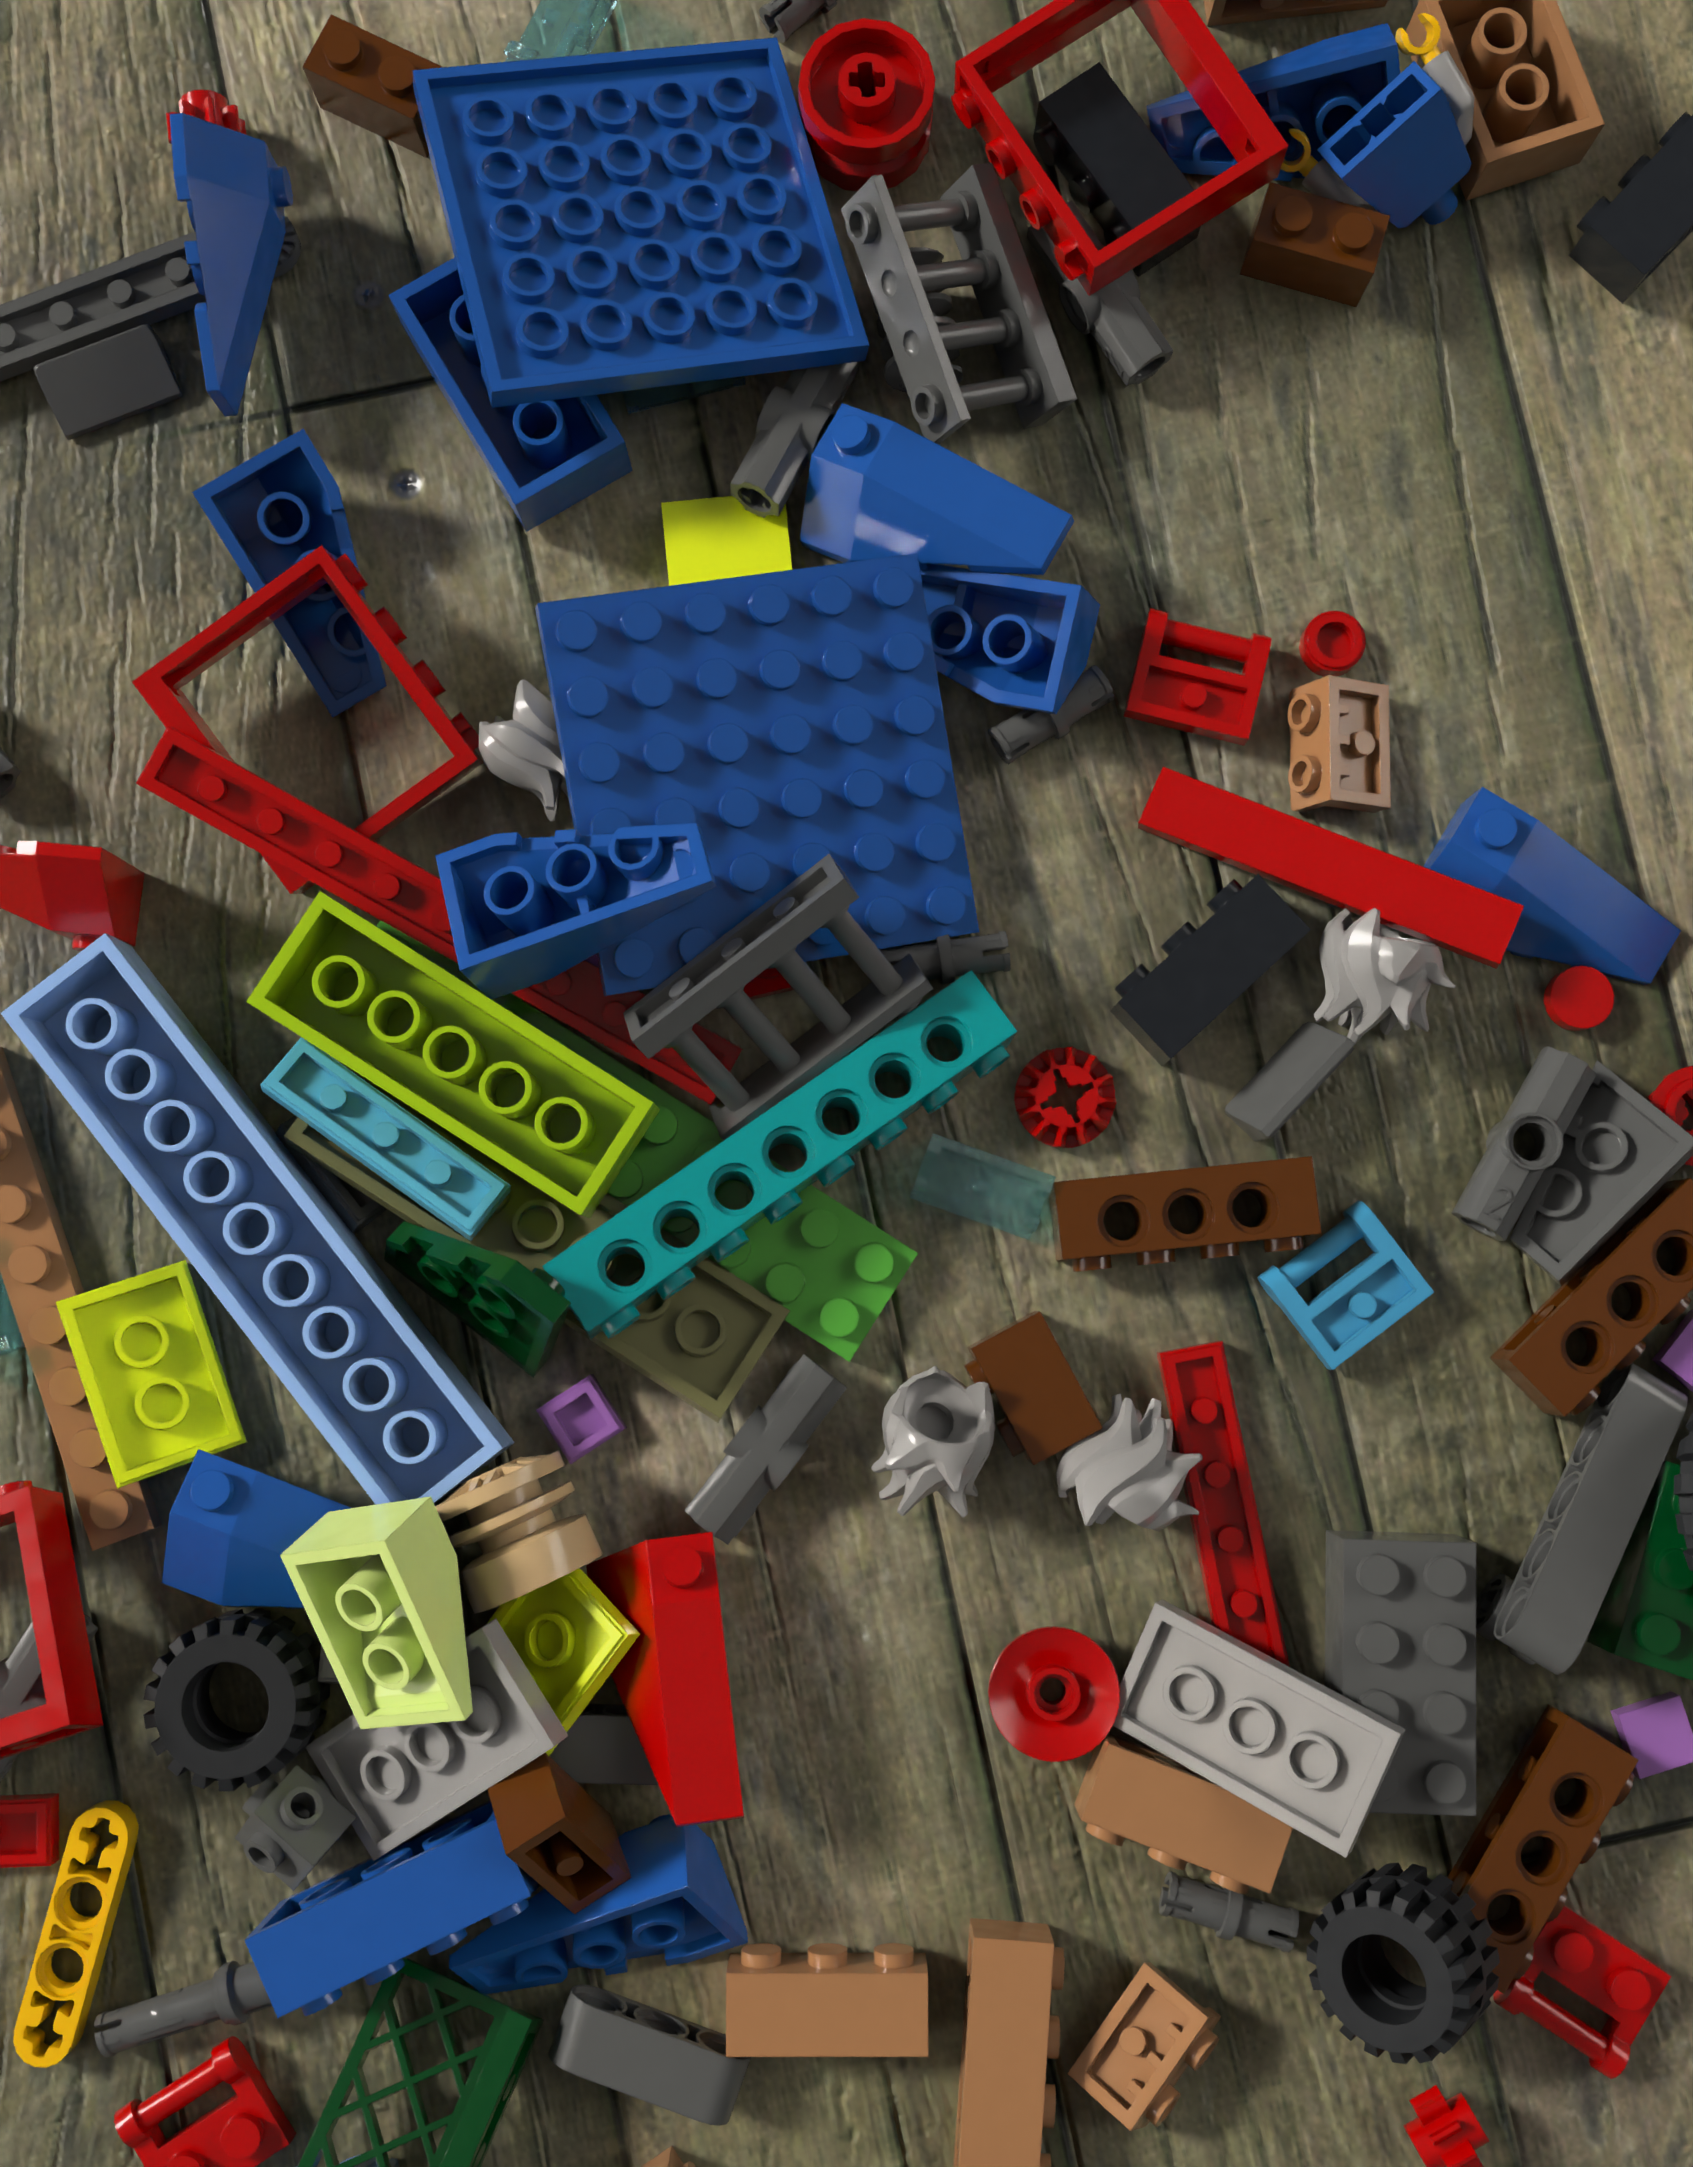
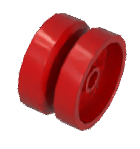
[798,18,936,191]

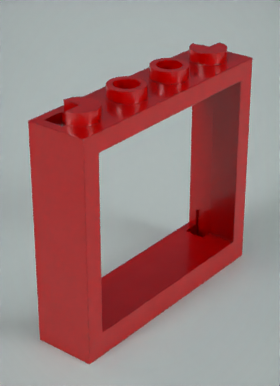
[951,0,1289,296]
[132,545,484,894]
[0,1480,104,1760]

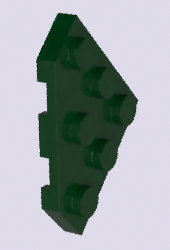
[384,1221,571,1378]

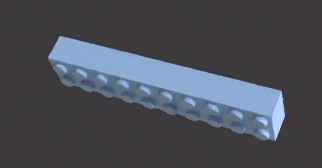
[1,933,515,1506]

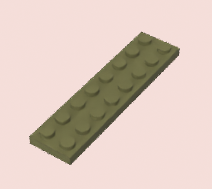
[284,1062,790,1423]

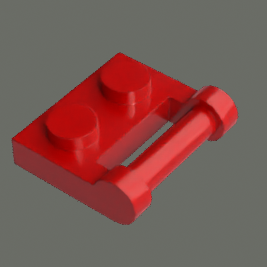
[1123,608,1272,746]
[1493,1905,1672,2079]
[114,2036,296,2167]

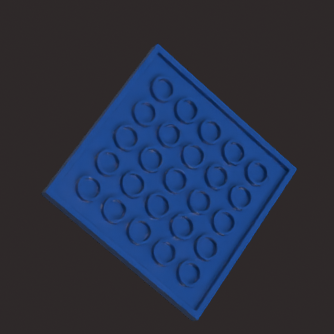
[413,37,869,408]
[535,553,979,996]

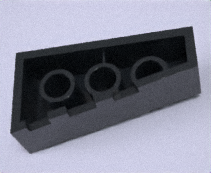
[1569,112,1693,304]

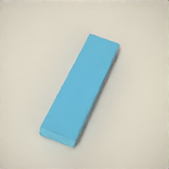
[260,1037,511,1241]

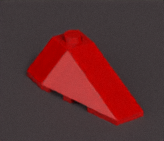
[0,841,145,951]
[586,1532,744,1827]

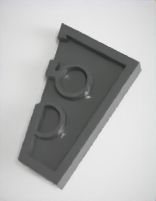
[1510,1060,1693,1286]

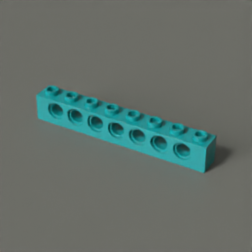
[542,970,1017,1339]

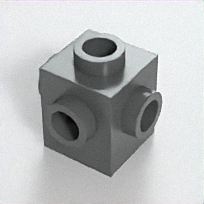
[235,1765,356,1891]

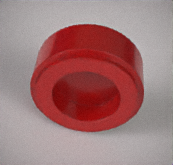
[1299,611,1366,677]
[1544,966,1614,1031]

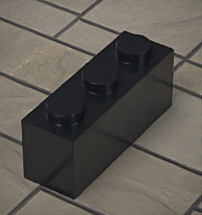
[1033,62,1201,277]
[1110,874,1311,1066]

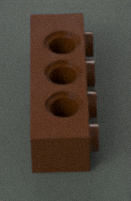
[1048,1156,1322,1272]
[1490,1178,1693,1417]
[1447,1704,1639,1994]

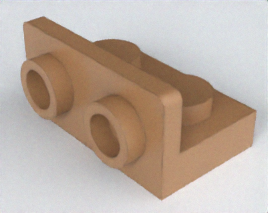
[1287,675,1391,813]
[1068,1962,1221,2131]

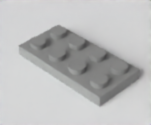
[1113,1599,1406,1858]
[305,1619,569,1861]

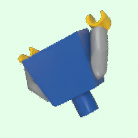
[1281,13,1475,228]

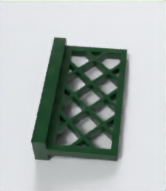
[298,1957,544,2167]

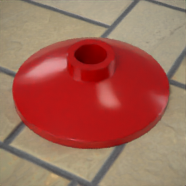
[988,1626,1120,1762]

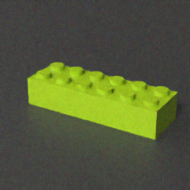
[246,891,660,1218]

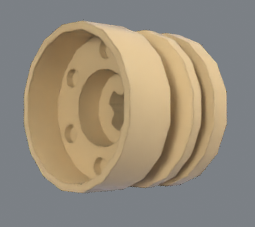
[435,1450,603,1614]

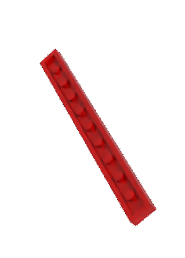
[136,726,743,1105]

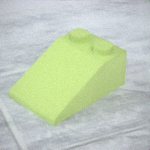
[280,1496,473,1729]

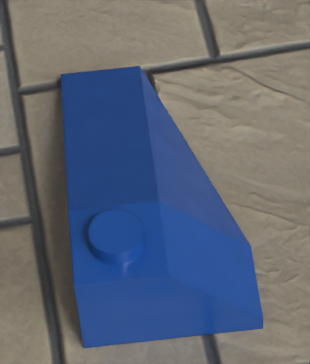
[1146,23,1400,181]
[170,113,293,417]
[800,403,1074,575]
[192,428,387,717]
[920,564,1100,714]
[1423,787,1681,985]
[435,823,716,1000]
[162,1449,456,1609]
[449,1814,748,1994]

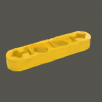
[13,1800,139,2068]

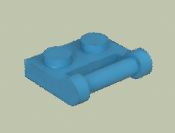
[1257,1200,1434,1370]

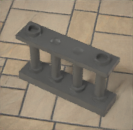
[841,163,1077,445]
[623,854,933,1140]

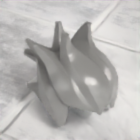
[478,679,571,822]
[1314,908,1455,1044]
[871,1366,995,1518]
[1056,1394,1203,1532]

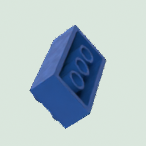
[388,257,633,532]
[244,1800,539,2018]

